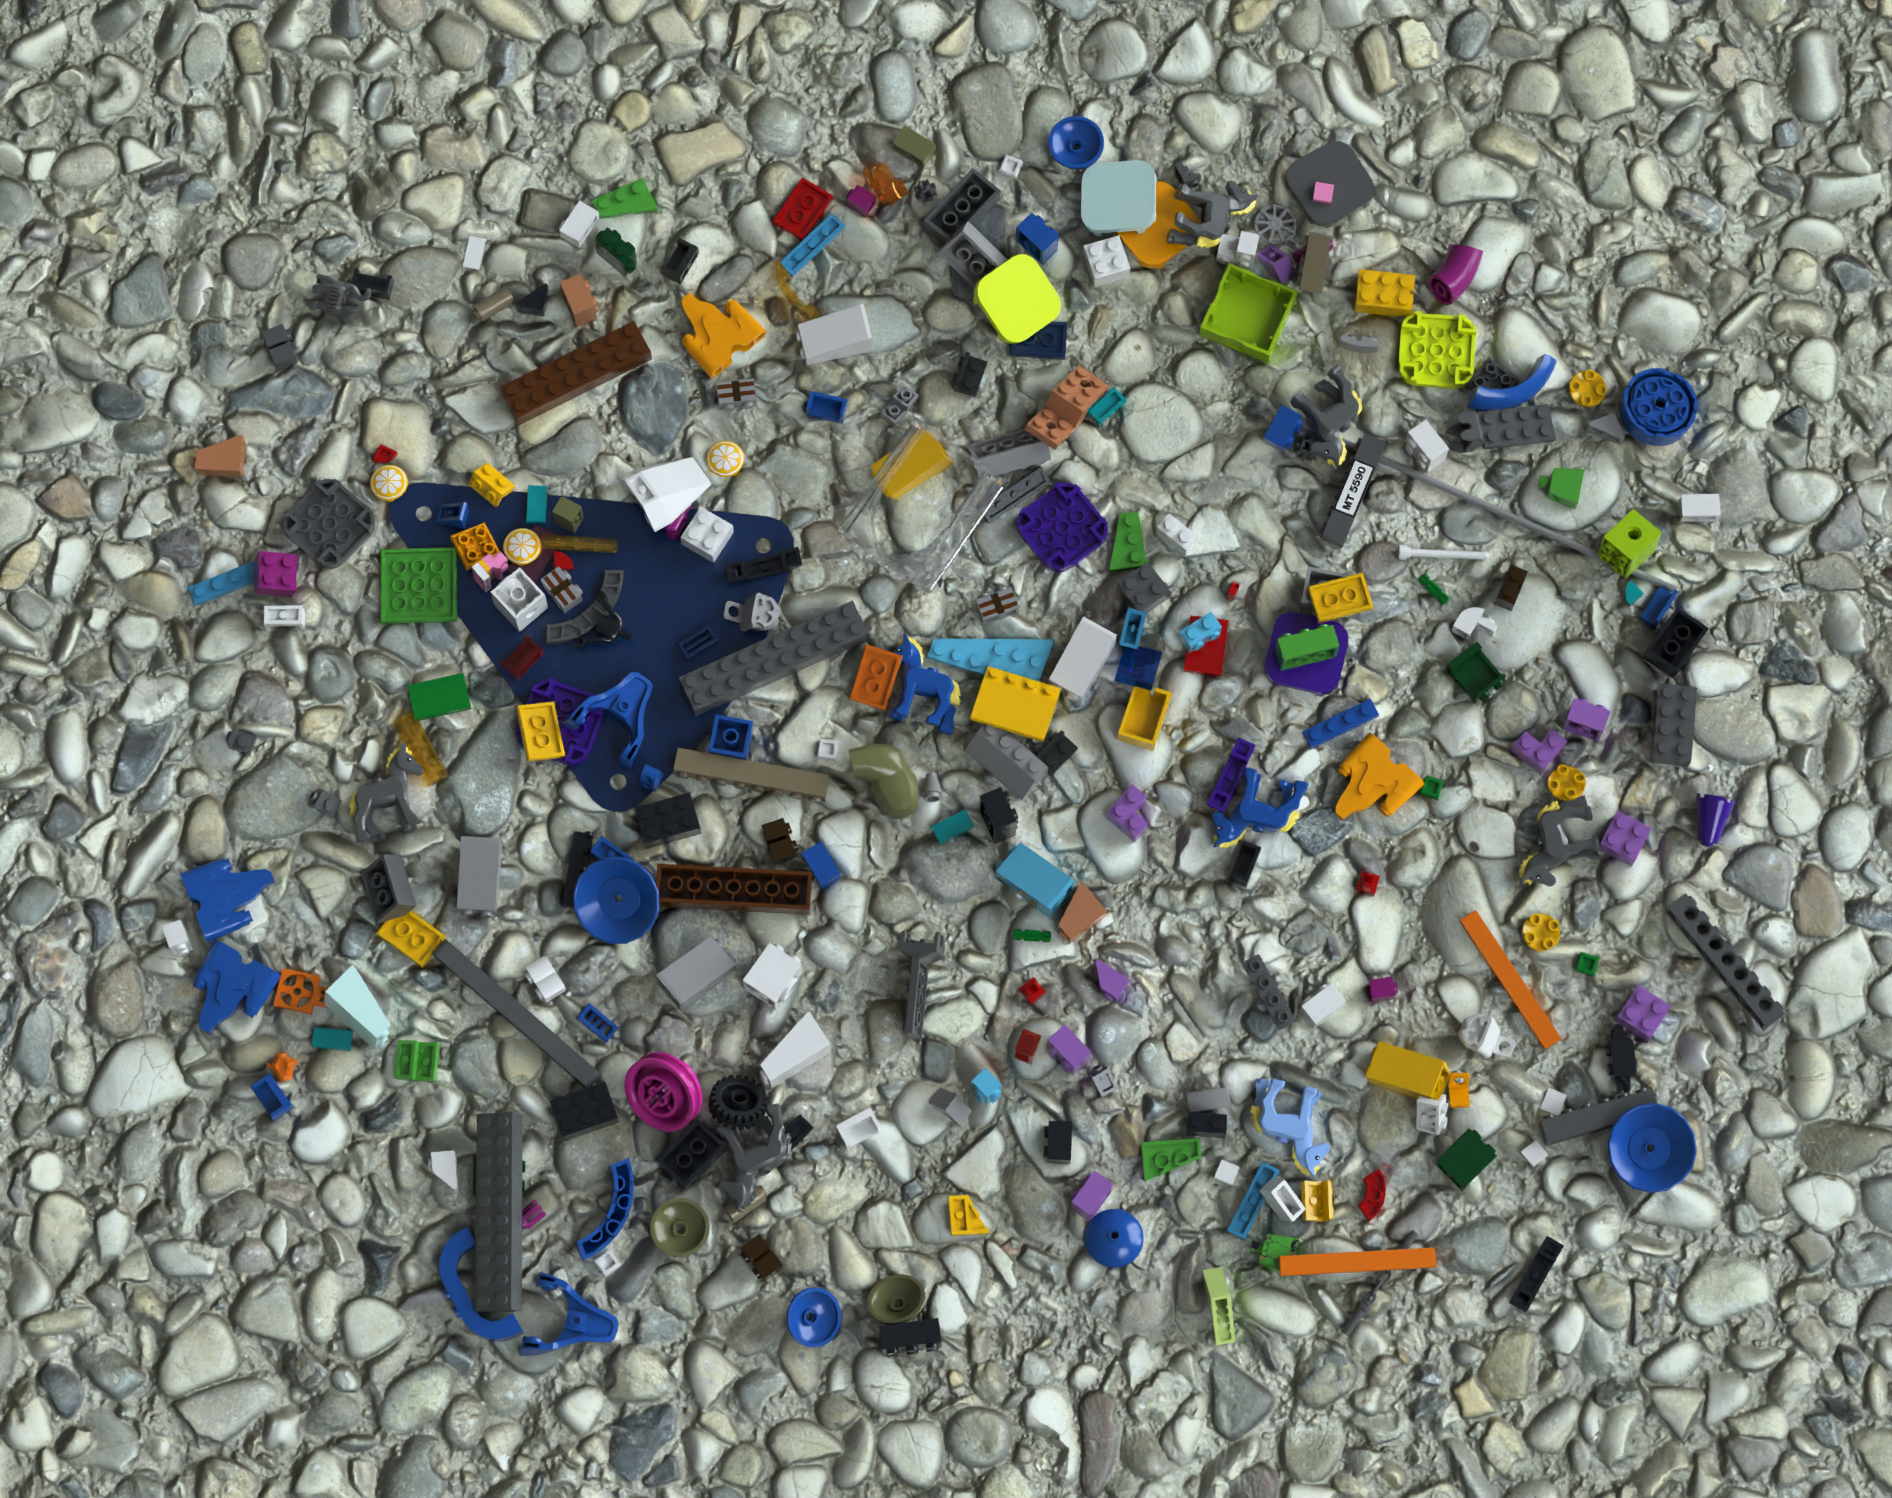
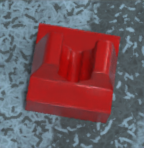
[1356,871,1380,896]
[1019,977,1046,1005]

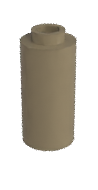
[472,287,515,322]
[723,1185,767,1223]

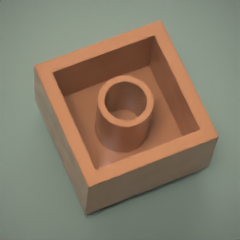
[560,274,599,328]

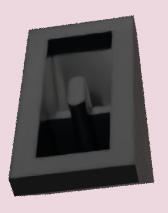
[515,283,549,317]

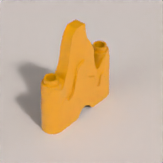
[681,292,767,378]
[1335,732,1424,821]

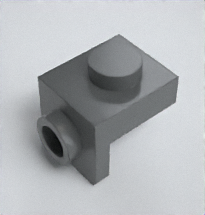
[308,789,342,818]

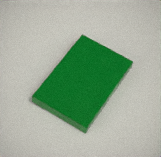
[407,673,471,722]

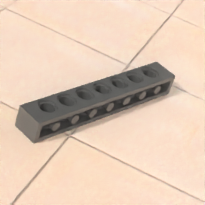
[1665,893,1785,1031]

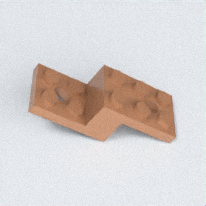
[1025,365,1109,450]

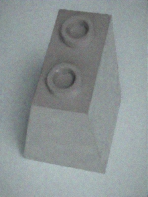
[457,836,503,918]
[656,936,736,1013]

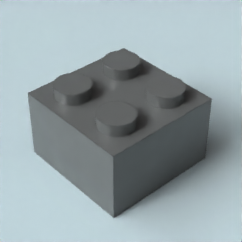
[1117,562,1171,613]

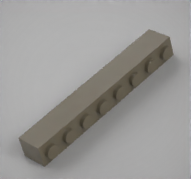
[673,748,829,803]

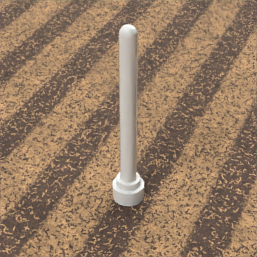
[1398,545,1489,560]

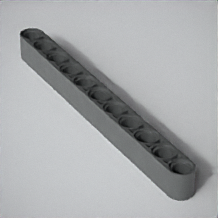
[432,939,602,1088]

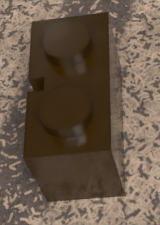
[1494,564,1528,612]
[761,818,799,865]
[740,1234,783,1282]

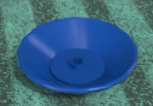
[573,857,659,944]
[1607,1103,1697,1193]

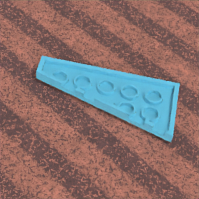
[927,639,1054,682]

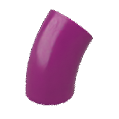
[1428,244,1483,305]

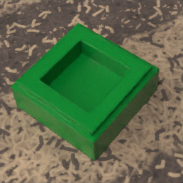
[1420,775,1444,801]
[1575,952,1599,977]

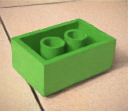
[1275,624,1339,671]

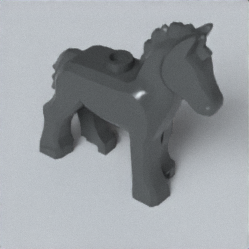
[716,1103,792,1213]

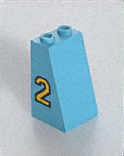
[995,842,1075,918]

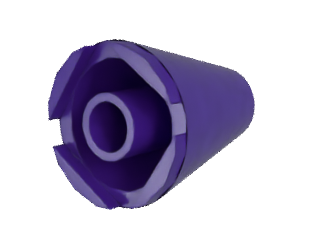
[1696,793,1735,847]

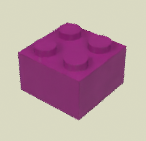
[254,551,297,597]

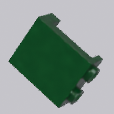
[1446,642,1506,703]
[1434,1128,1497,1191]

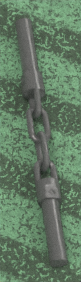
[1342,1230,1418,1336]

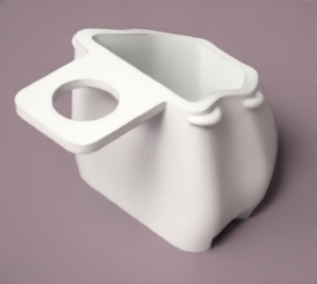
[1458,1014,1516,1059]

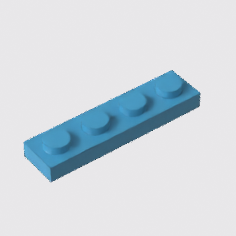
[779,213,845,278]
[188,561,254,606]
[1227,1161,1280,1240]

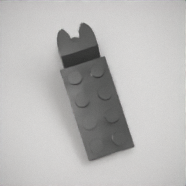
[1447,404,1556,453]
[899,931,945,1042]

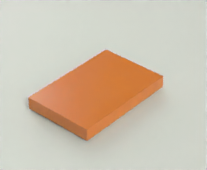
[849,644,903,711]

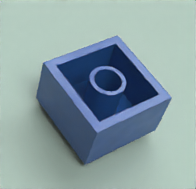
[1016,212,1059,265]
[1264,405,1304,453]
[708,714,754,760]

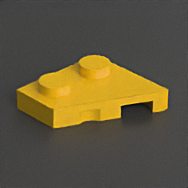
[947,1195,989,1236]

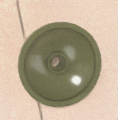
[650,1198,710,1257]
[867,1274,926,1325]

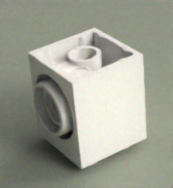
[491,567,548,632]
[743,943,802,1010]

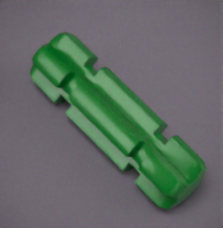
[1418,573,1450,605]
[1013,929,1051,942]

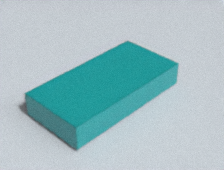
[1087,387,1127,426]
[526,485,547,524]
[931,809,974,845]
[312,1027,354,1051]

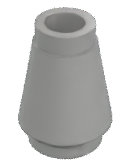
[923,772,942,802]

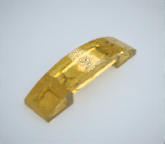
[775,260,822,321]

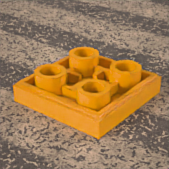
[450,522,500,570]

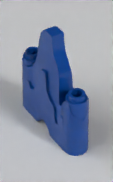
[180,858,275,943]
[193,939,281,1034]

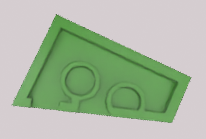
[592,178,658,219]
[1109,512,1146,572]
[1141,1138,1202,1182]

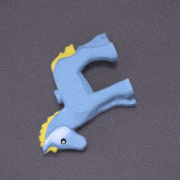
[1250,1078,1330,1178]

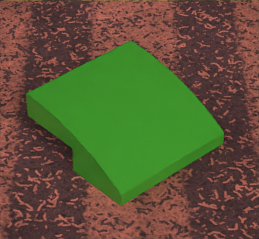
[394,1040,440,1082]

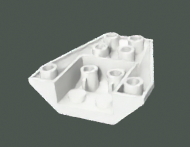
[618,457,711,532]

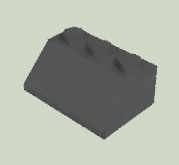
[361,854,416,924]

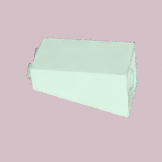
[323,965,390,1050]

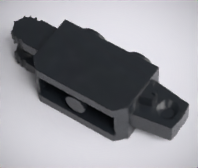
[1605,1024,1637,1094]

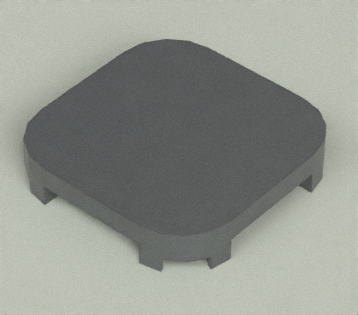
[1286,141,1375,228]
[283,478,376,569]

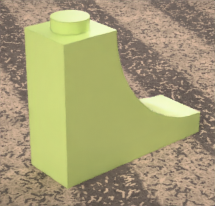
[1203,1267,1236,1345]

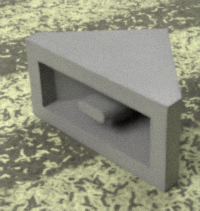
[1586,413,1625,446]
[929,1088,972,1126]

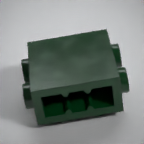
[595,227,637,277]

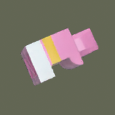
[472,551,509,592]

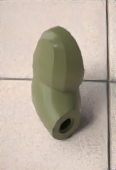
[849,744,919,819]

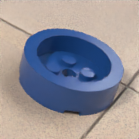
[1618,368,1698,446]

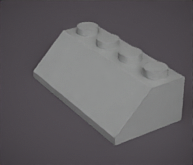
[938,221,1007,288]
[967,428,1051,480]
[965,724,1048,800]

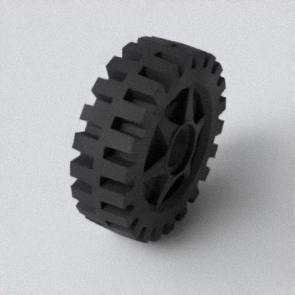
[708,1075,768,1130]

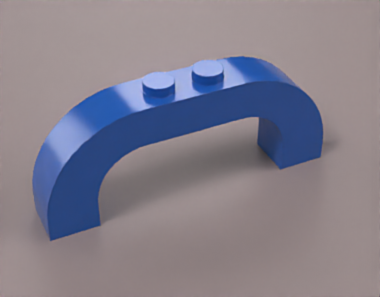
[439,1227,524,1342]

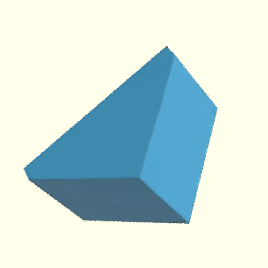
[1119,607,1147,649]

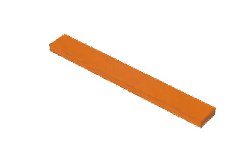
[1459,910,1561,1050]
[1278,1247,1437,1277]

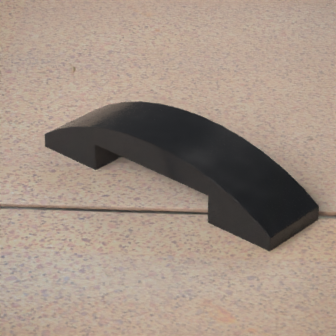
[725,547,802,583]
[1509,1236,1564,1313]

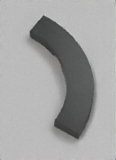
[546,570,624,645]

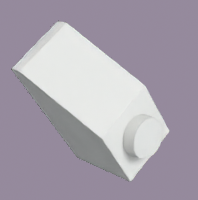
[428,1150,459,1193]

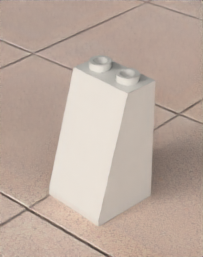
[795,304,872,365]
[1048,617,1117,703]
[759,1012,831,1089]

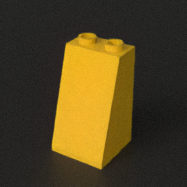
[870,427,954,500]
[1365,1041,1451,1101]

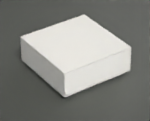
[999,154,1023,179]
[817,739,839,761]
[1520,1140,1548,1168]
[1214,1160,1240,1186]
[594,1249,622,1277]

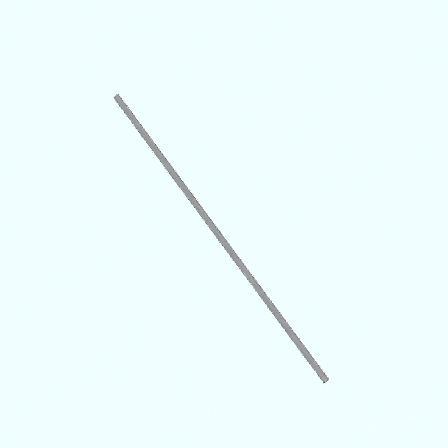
[1302,420,1678,593]

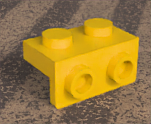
[468,462,515,507]
[1301,1180,1334,1222]

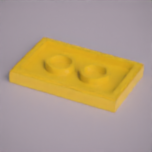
[1307,572,1374,624]
[516,702,565,762]
[376,911,446,968]

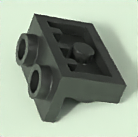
[952,351,988,398]
[1035,730,1078,776]

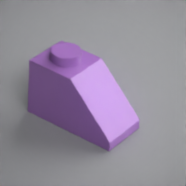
[1256,245,1296,283]
[1095,958,1130,1003]

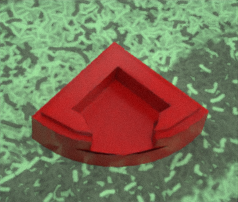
[372,444,398,464]
[554,551,574,571]
[1227,581,1240,601]

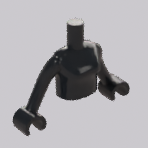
[575,591,632,649]

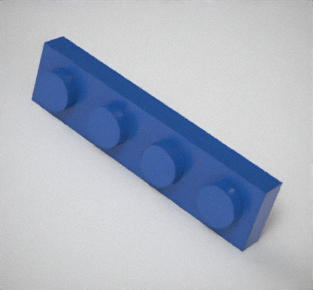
[1302,698,1379,749]

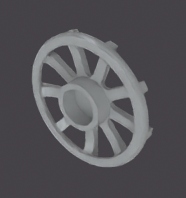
[1254,204,1296,244]

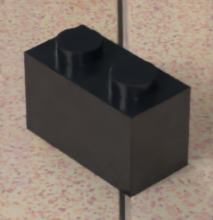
[1186,1112,1227,1138]
[1043,1121,1072,1164]

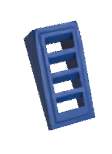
[575,1003,619,1043]

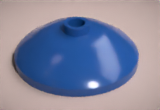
[1048,116,1104,169]
[1085,1209,1144,1268]
[786,1287,841,1347]

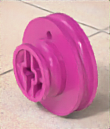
[624,1052,702,1132]

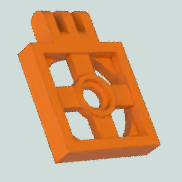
[273,968,328,1015]

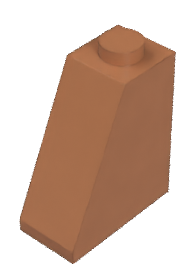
[192,435,246,477]
[1058,882,1107,944]

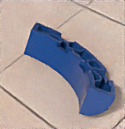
[1466,354,1557,411]
[574,1158,634,1260]

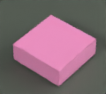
[1313,182,1334,204]

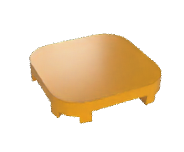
[1113,181,1200,270]

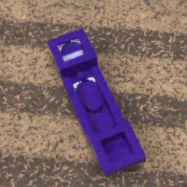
[1206,737,1256,813]

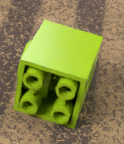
[1597,509,1662,579]

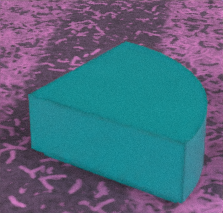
[1625,580,1644,607]

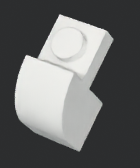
[1451,607,1498,640]

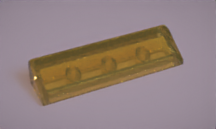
[541,534,618,553]
[393,711,449,787]

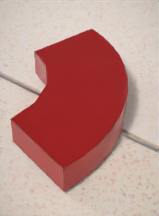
[1357,1168,1386,1223]

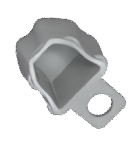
[723,592,781,631]

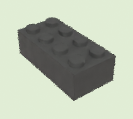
[924,168,1001,245]
[1650,683,1697,767]

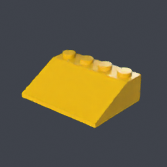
[970,666,1061,742]

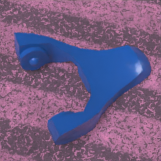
[561,672,653,771]
[520,1272,619,1356]

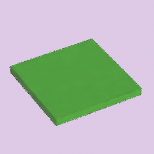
[380,547,457,624]

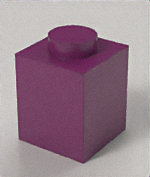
[846,185,876,218]
[1367,977,1398,1003]

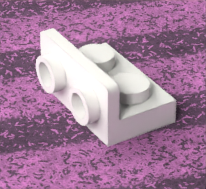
[1416,1094,1448,1135]

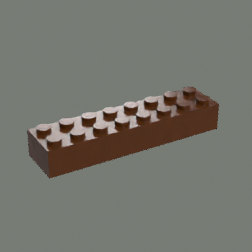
[500,321,652,426]
[656,864,812,915]

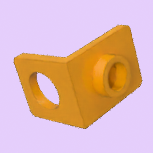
[1448,1073,1470,1108]

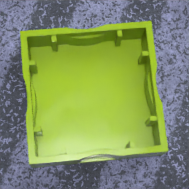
[1199,263,1298,363]

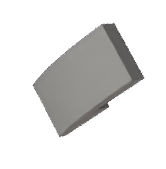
[1339,334,1380,353]
[880,385,919,427]
[1187,1087,1231,1112]

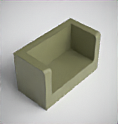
[892,125,936,168]
[552,496,584,534]

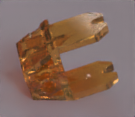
[863,162,909,206]

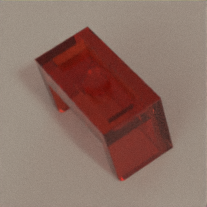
[500,635,544,681]
[1014,1029,1041,1065]

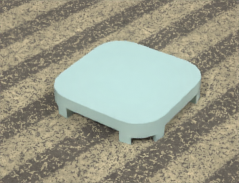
[1081,160,1157,236]

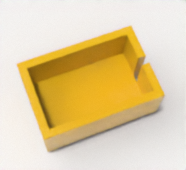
[1354,269,1415,317]
[1117,681,1172,751]

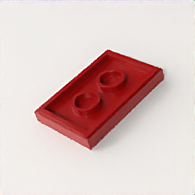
[772,177,834,241]
[1183,616,1228,676]

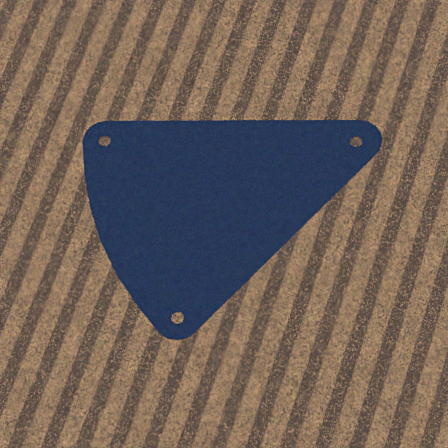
[390,482,794,812]

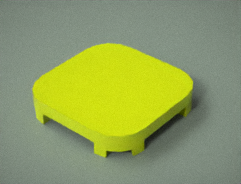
[973,254,1061,345]
[1398,311,1477,389]

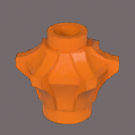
[267,1052,298,1081]

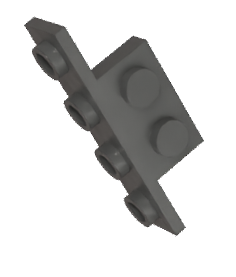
[1242,954,1296,1031]

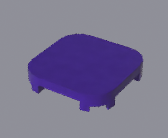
[1017,482,1108,572]
[1264,612,1349,697]
[516,678,604,766]

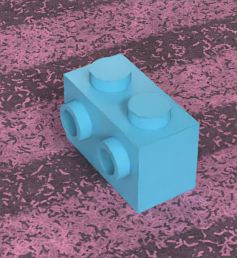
[1178,612,1222,653]
[971,1068,1002,1105]

